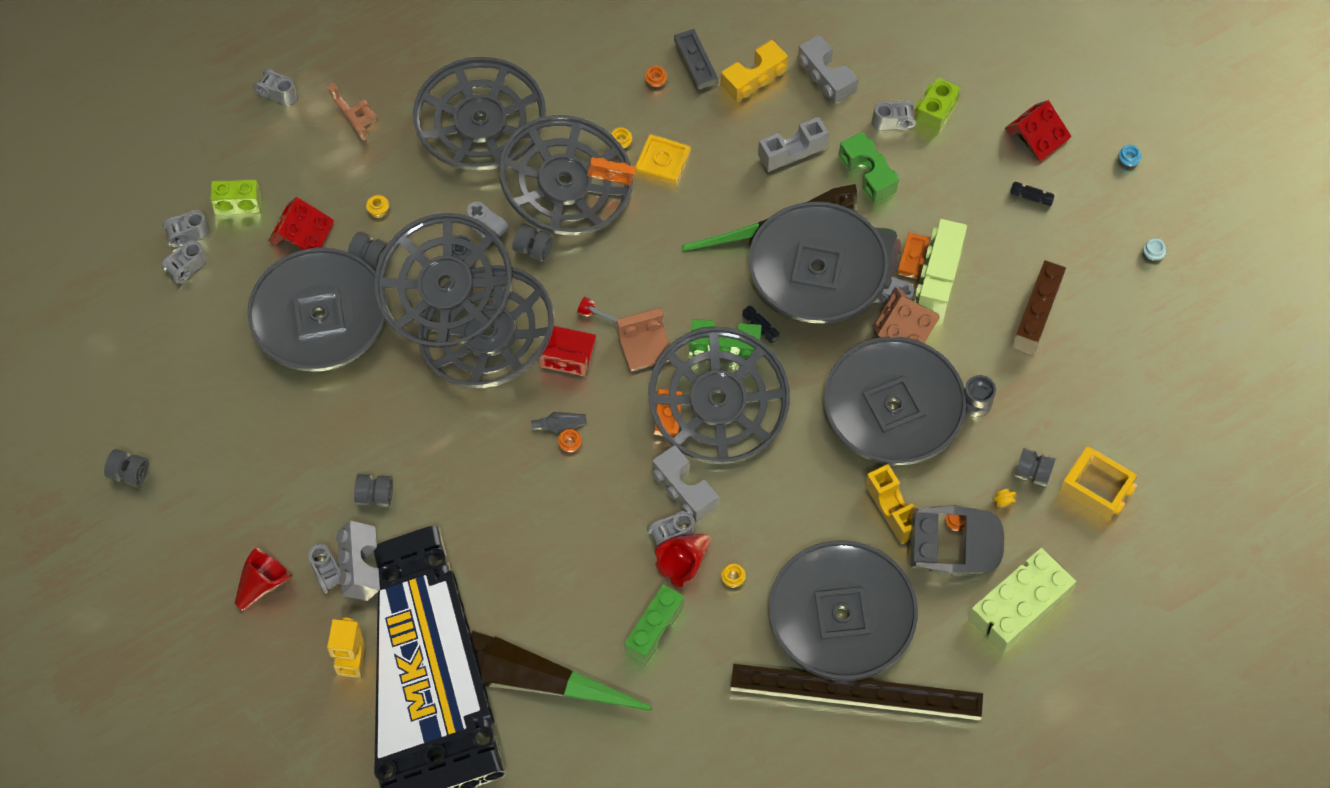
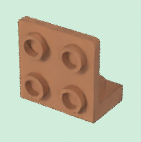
[873,287,940,343]
[617,308,670,372]

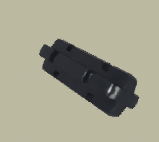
[1010,181,1055,206]
[742,306,780,343]

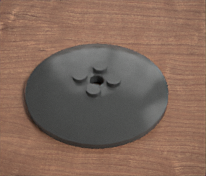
[749,202,888,323]
[247,248,388,371]
[824,337,966,465]
[769,540,918,681]

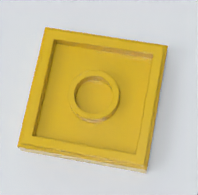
[635,134,691,186]

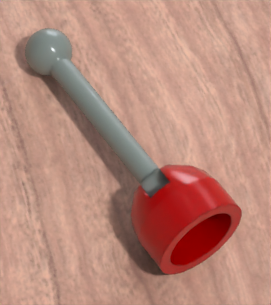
[577,296,617,324]

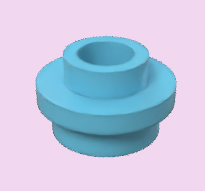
[1118,145,1141,166]

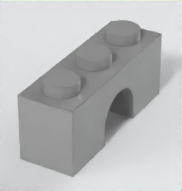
[797,35,858,103]
[758,117,829,172]
[651,445,719,522]
[336,520,380,601]

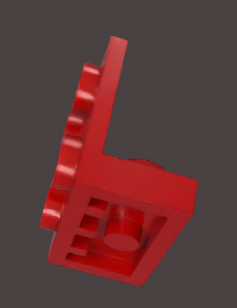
[1005,100,1071,161]
[268,196,334,250]
[539,326,596,377]

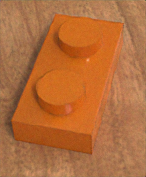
[587,157,636,185]
[897,232,931,280]
[653,389,682,437]

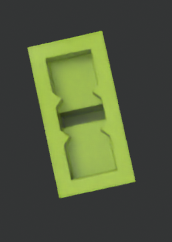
[915,77,961,132]
[211,180,261,215]

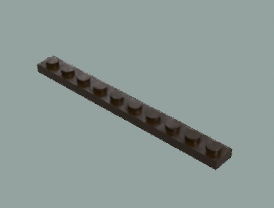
[730,664,983,720]

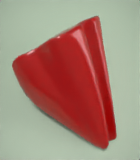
[654,534,711,587]
[235,548,293,611]

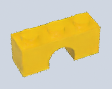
[720,40,788,102]
[865,464,916,545]
[327,618,367,677]

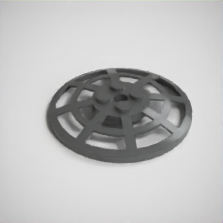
[413,57,546,171]
[499,115,633,235]
[374,213,513,348]
[418,265,555,388]
[648,327,790,464]

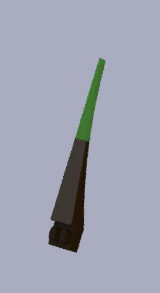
[682,184,858,251]
[471,631,652,711]

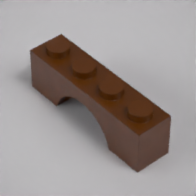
[1012,260,1066,355]

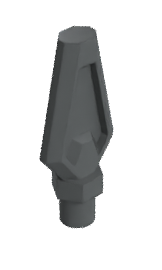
[531,412,587,433]

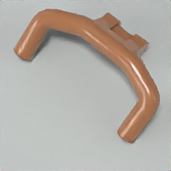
[328,83,378,141]

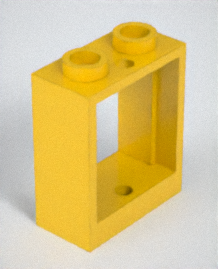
[1060,445,1138,521]

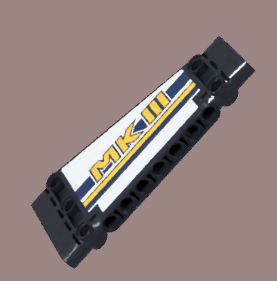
[373,526,506,788]

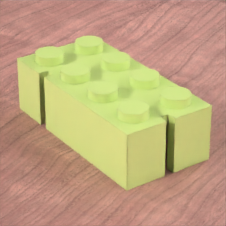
[915,219,968,325]
[969,548,1077,654]

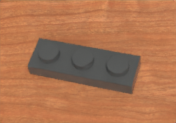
[674,29,718,90]

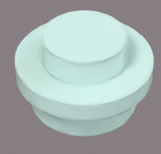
[1143,238,1166,261]

